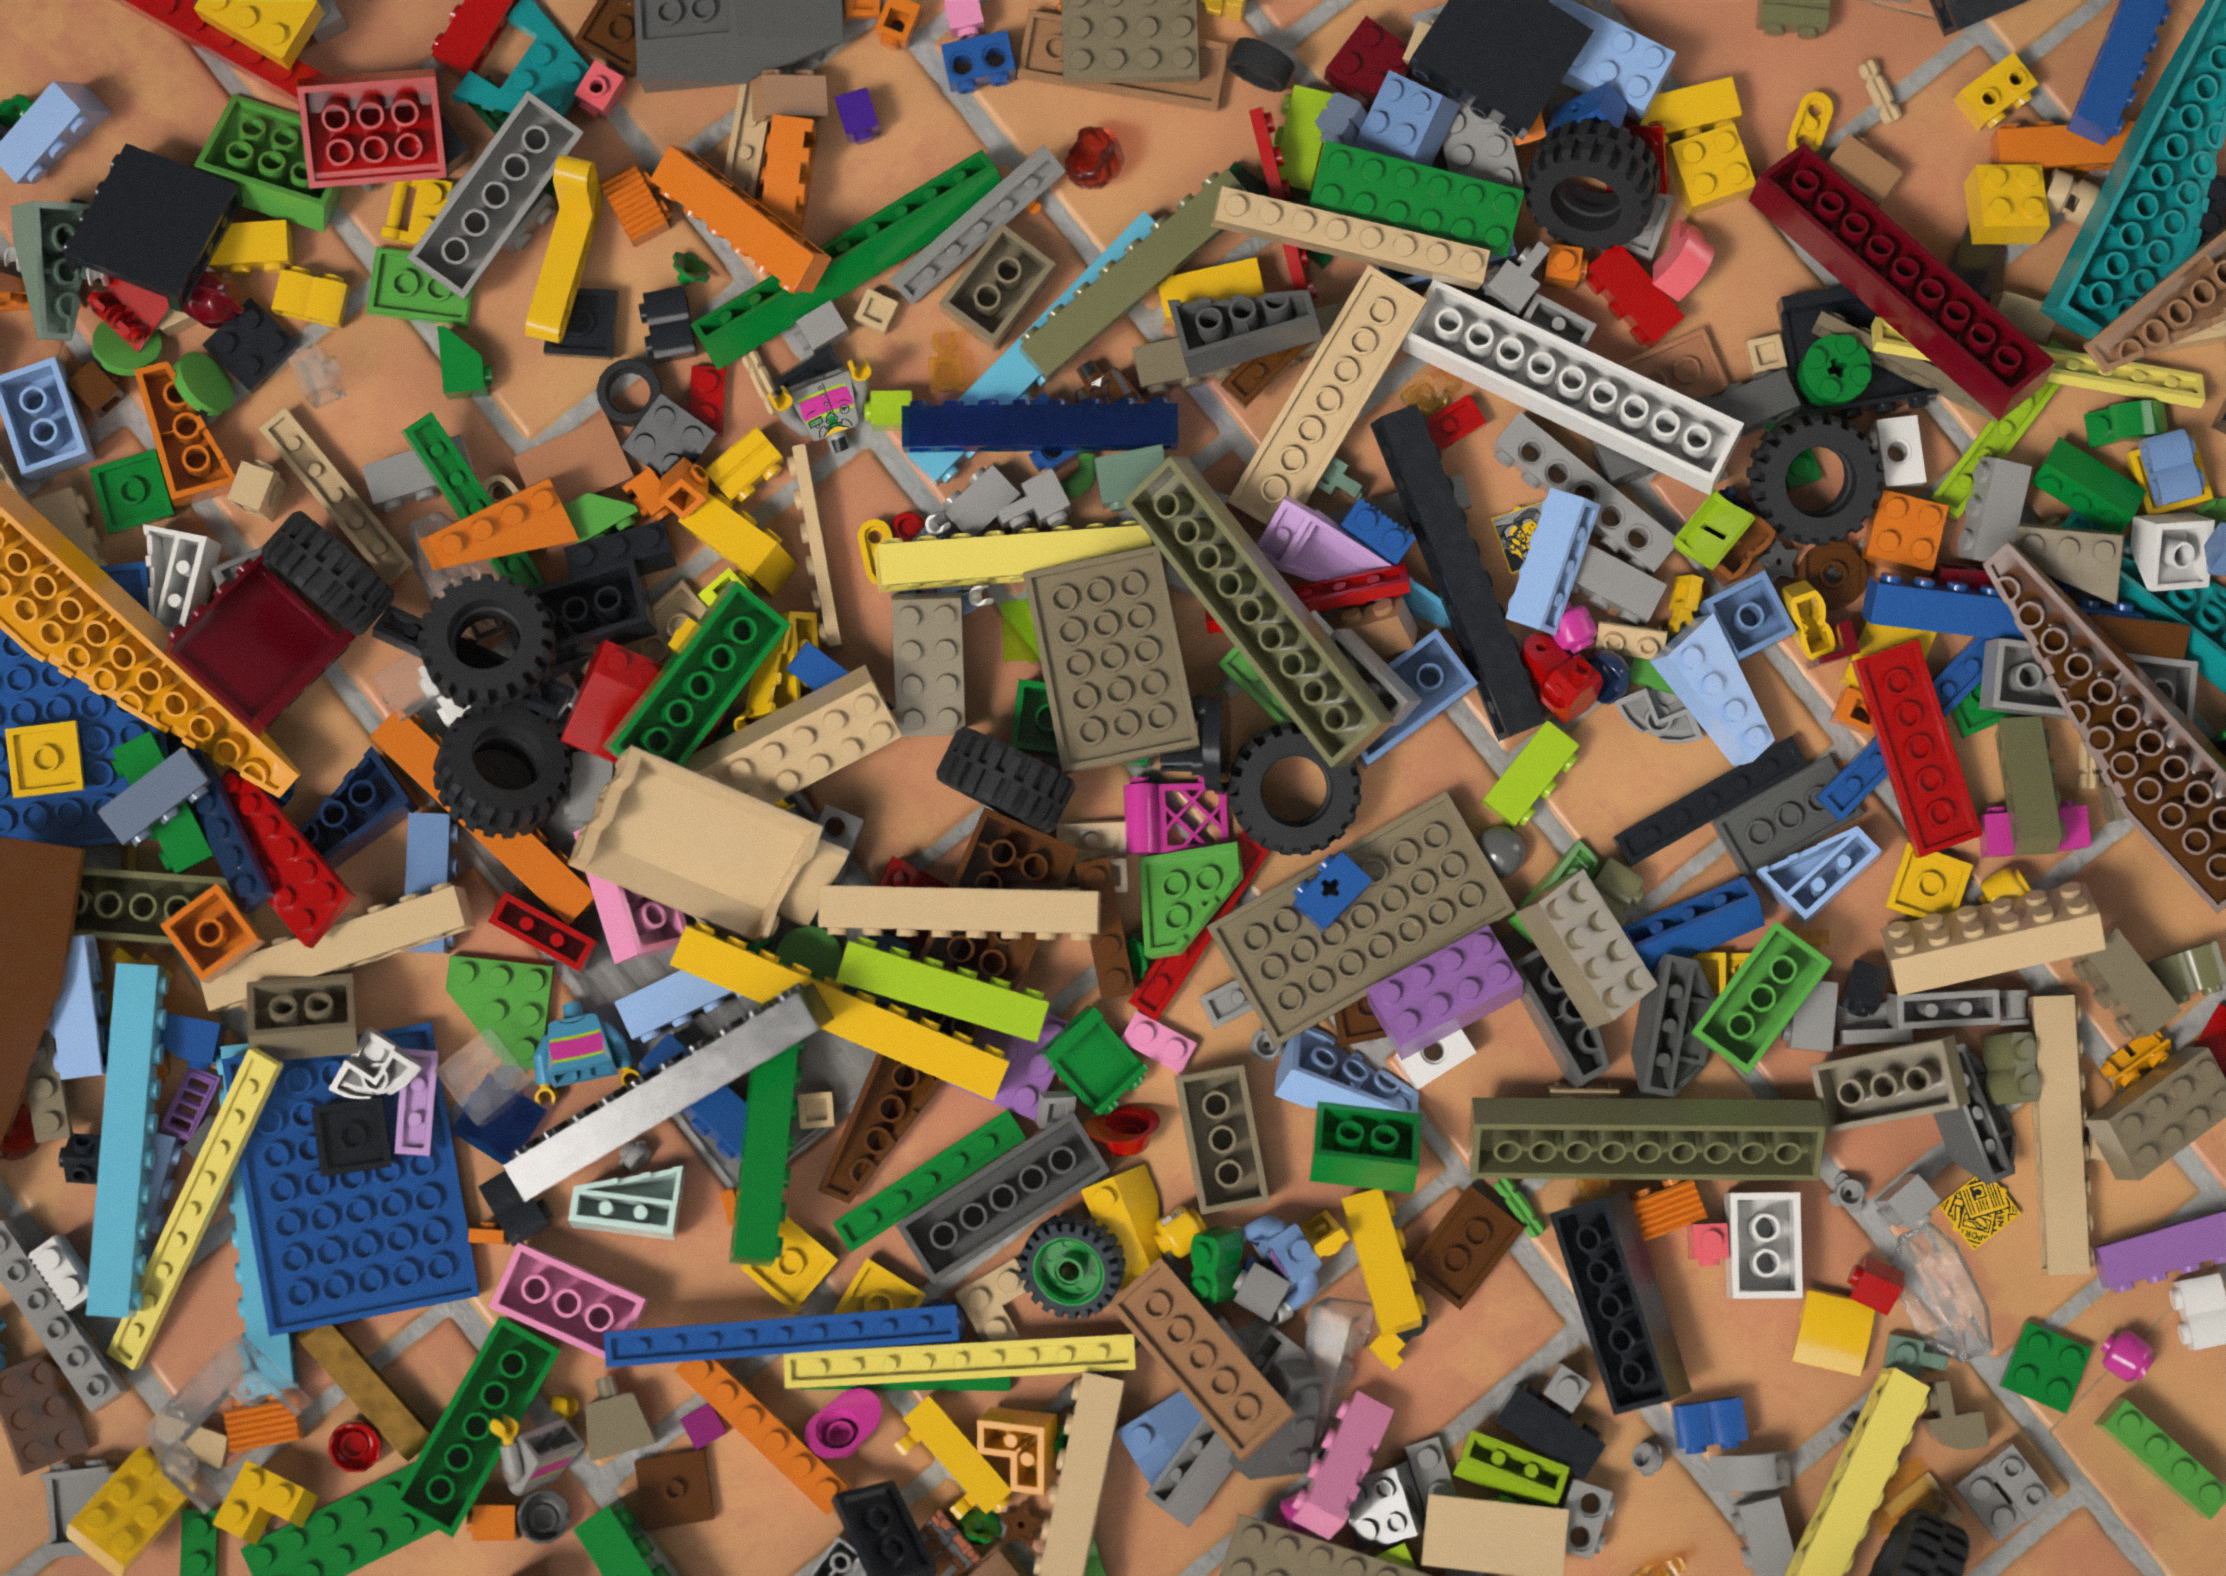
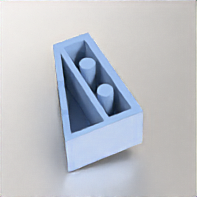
[1755,826,1882,928]

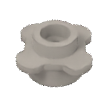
[1829,1173,1868,1213]

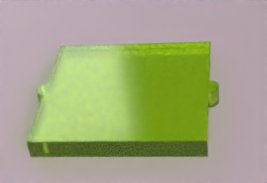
[1001,598,1040,664]

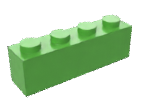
[2094,1397,2226,1520]

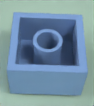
[1698,570,1796,663]

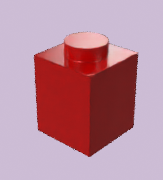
[1847,1255,1905,1316]

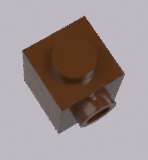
[67,360,127,419]

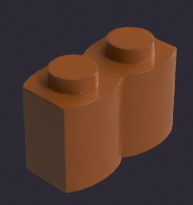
[1706,515,1776,587]

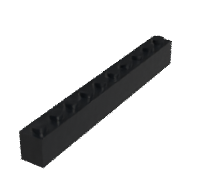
[1370,403,1546,742]

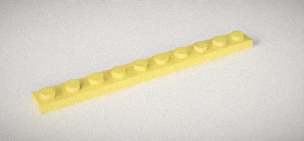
[1871,317,2206,409]
[106,1047,284,1371]
[784,1334,1136,1389]

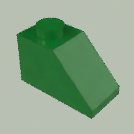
[437,326,494,400]

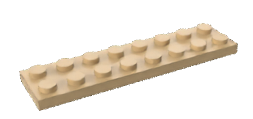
[1227,265,1428,525]

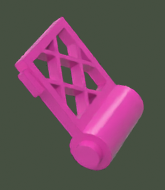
[1123,776,1229,855]

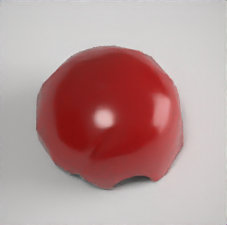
[328,1419,382,1472]

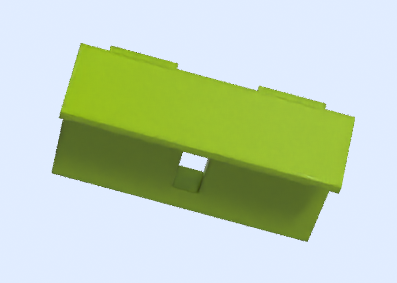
[1672,489,1756,571]

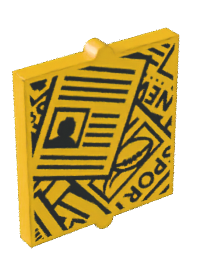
[1937,1176,2021,1251]

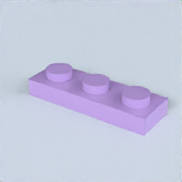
[394,1049,438,1156]

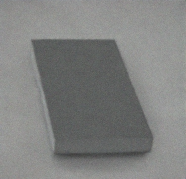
[1710,754,1865,880]

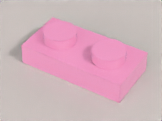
[1121,1011,1197,1074]

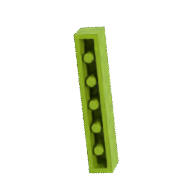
[836,936,1050,1043]

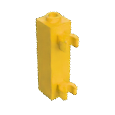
[894,1394,1012,1520]

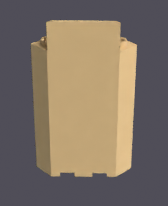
[568,746,849,943]

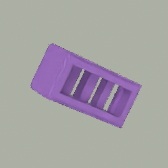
[159,1067,222,1141]

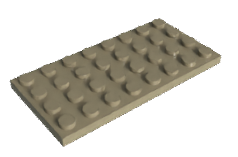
[1206,791,1516,1048]

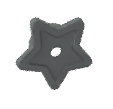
[1757,539,1798,582]

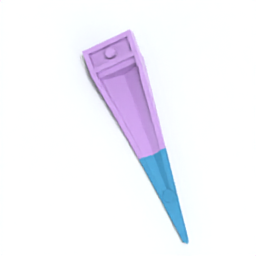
[1256,494,1453,631]

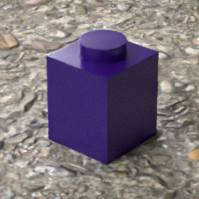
[834,87,881,145]

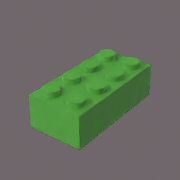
[1691,921,1833,1077]

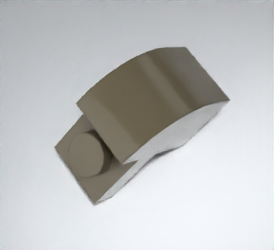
[1921,1379,1990,1450]

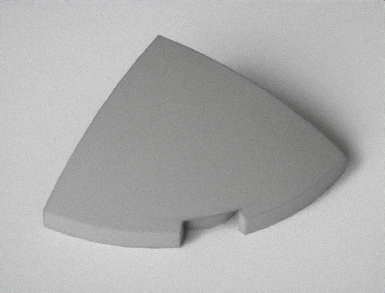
[1615,686,1703,743]
[329,1026,423,1100]

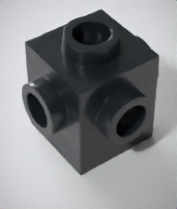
[59,1133,101,1184]

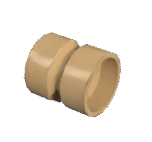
[2045,168,2100,227]

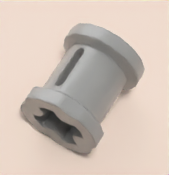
[1999,990,2030,1026]

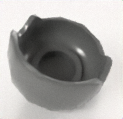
[1476,826,1526,879]
[517,1490,570,1544]

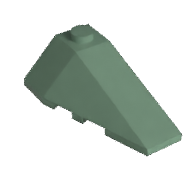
[11,201,91,341]

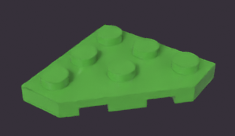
[1139,842,1243,960]
[446,955,555,1069]

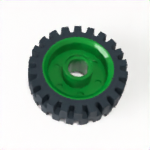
[1019,1212,1126,1320]

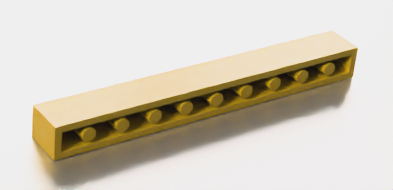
[669,922,1010,1101]

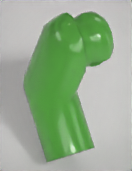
[1060,453,1095,499]

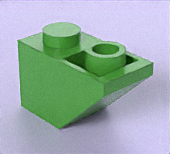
[563,493,642,543]

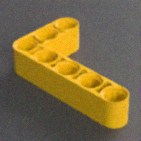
[525,154,602,344]

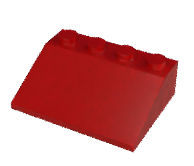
[297,68,447,189]
[560,640,726,765]

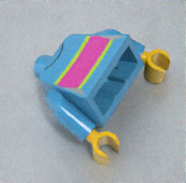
[533,1001,640,1106]

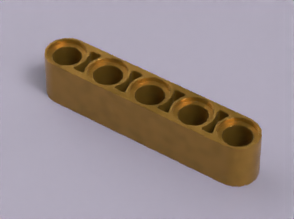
[295,1324,433,1461]

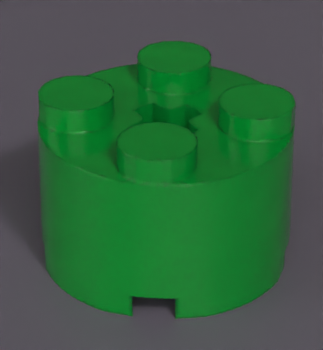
[1796,334,1872,408]

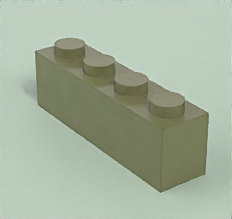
[1995,716,2066,856]

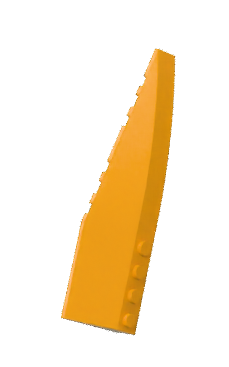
[0,480,302,798]

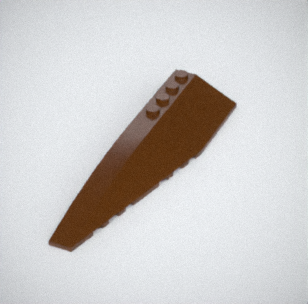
[0,835,86,1157]

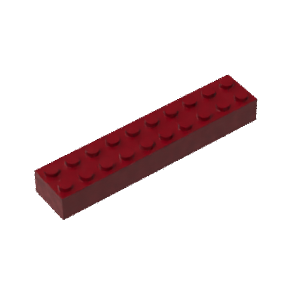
[1749,143,2056,421]

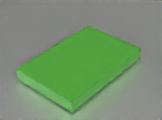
[366,246,476,328]

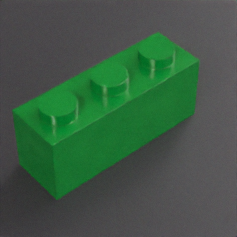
[2030,437,2147,532]

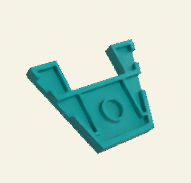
[452,0,590,117]

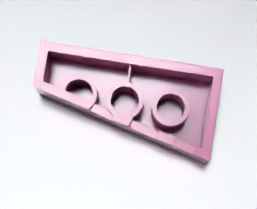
[1292,1391,1394,1540]

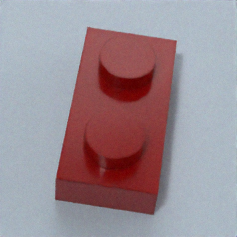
[689,365,727,437]
[1427,394,1487,452]

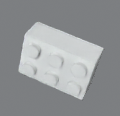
[1724,1192,1803,1299]

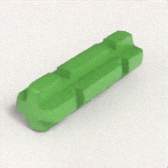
[1494,1178,1546,1238]

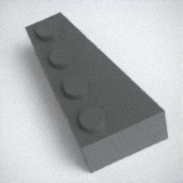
[1168,290,1322,378]
[1512,949,1611,1088]

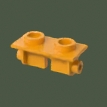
[2100,1030,2171,1093]

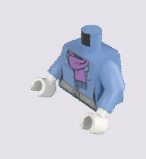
[1231,1215,1322,1326]

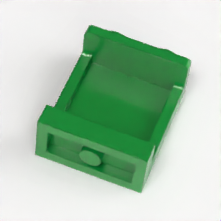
[1037,1005,1149,1115]

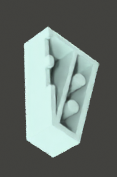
[568,1165,686,1241]

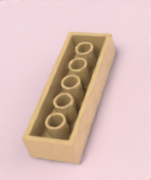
[683,665,902,805]
[1879,882,2106,996]

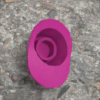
[805,1388,882,1459]

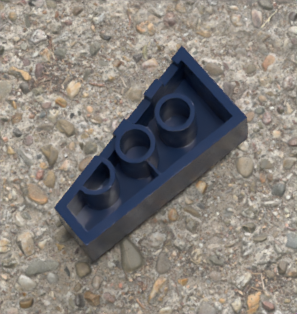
[299,746,419,870]

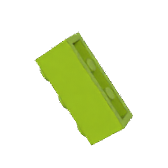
[1265,85,1333,199]
[1480,720,1580,828]
[1453,1430,1570,1507]

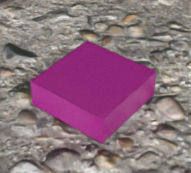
[680,1403,728,1450]

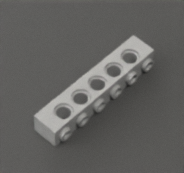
[1491,412,1675,576]
[0,1220,129,1413]

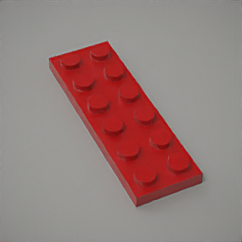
[1851,639,1982,858]
[220,767,356,949]

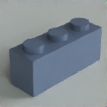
[97,747,212,847]

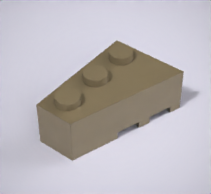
[2016,523,2125,604]

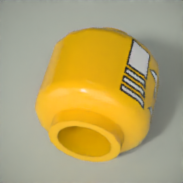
[1153,1206,1207,1258]

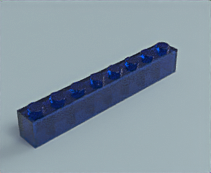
[902,398,1178,453]

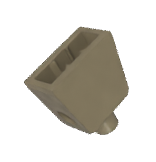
[585,1374,659,1462]

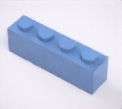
[405,813,460,954]

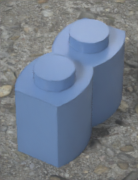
[2138,429,2205,508]

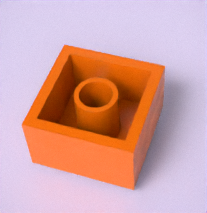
[1860,489,1949,577]
[160,883,266,984]

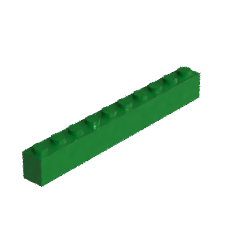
[690,149,1002,370]

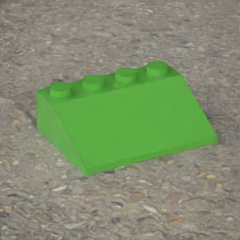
[194,94,344,232]

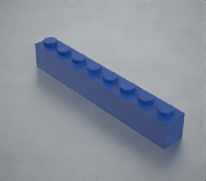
[1861,572,2144,654]

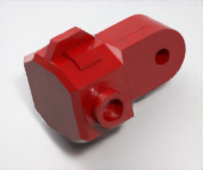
[1519,634,1603,723]

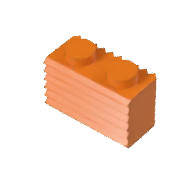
[599,164,671,248]
[1630,1180,1708,1242]
[223,1392,305,1453]

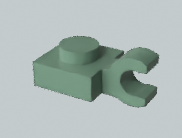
[1317,457,1367,499]
[1883,1334,1949,1376]

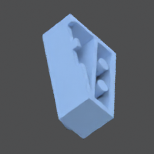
[0,81,112,184]

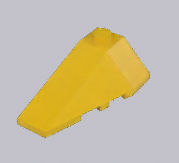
[1081,1164,1163,1291]

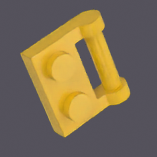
[380,179,455,246]

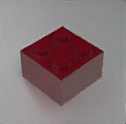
[1323,15,1412,112]

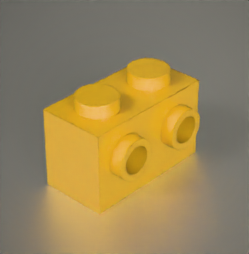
[1953,52,2038,132]

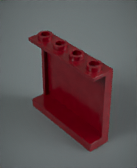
[164,555,356,738]

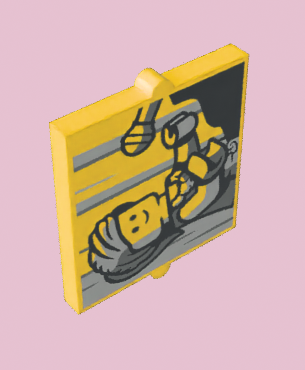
[1490,500,1544,575]

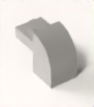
[1710,1450,1791,1492]

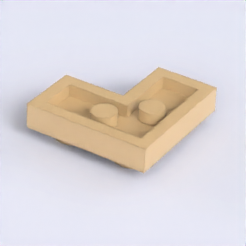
[955,1258,1026,1342]

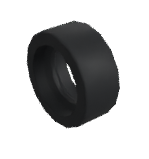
[1226,37,1295,92]
[596,359,663,427]

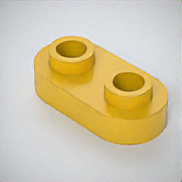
[1786,92,1833,153]
[858,519,893,587]

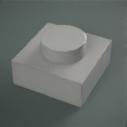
[1036,1090,1076,1129]

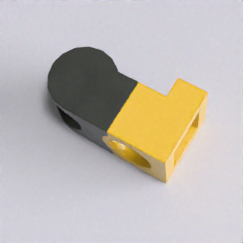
[1366,1314,1428,1371]

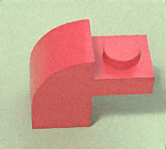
[1653,219,1715,302]

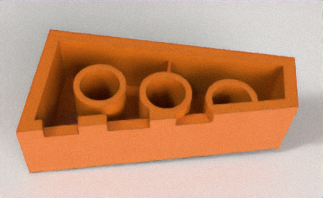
[758,114,818,235]
[134,361,235,508]
[418,478,579,571]

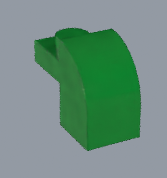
[2084,400,2169,449]

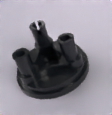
[1160,691,1231,795]

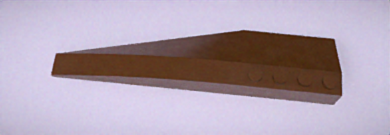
[1982,541,2226,914]
[817,807,1080,1204]

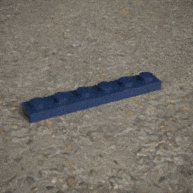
[168,736,275,914]

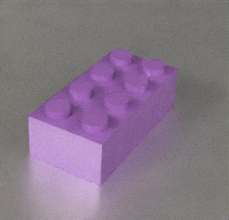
[1366,925,1523,1060]

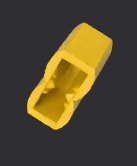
[271,266,351,329]
[1781,580,1835,661]

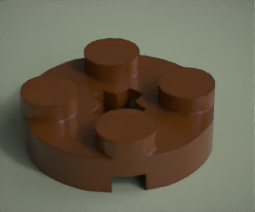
[1797,541,1868,610]

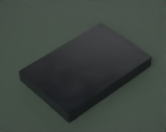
[831,1479,938,1576]

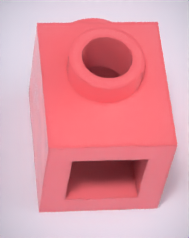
[574,60,627,120]
[1687,1223,1729,1266]

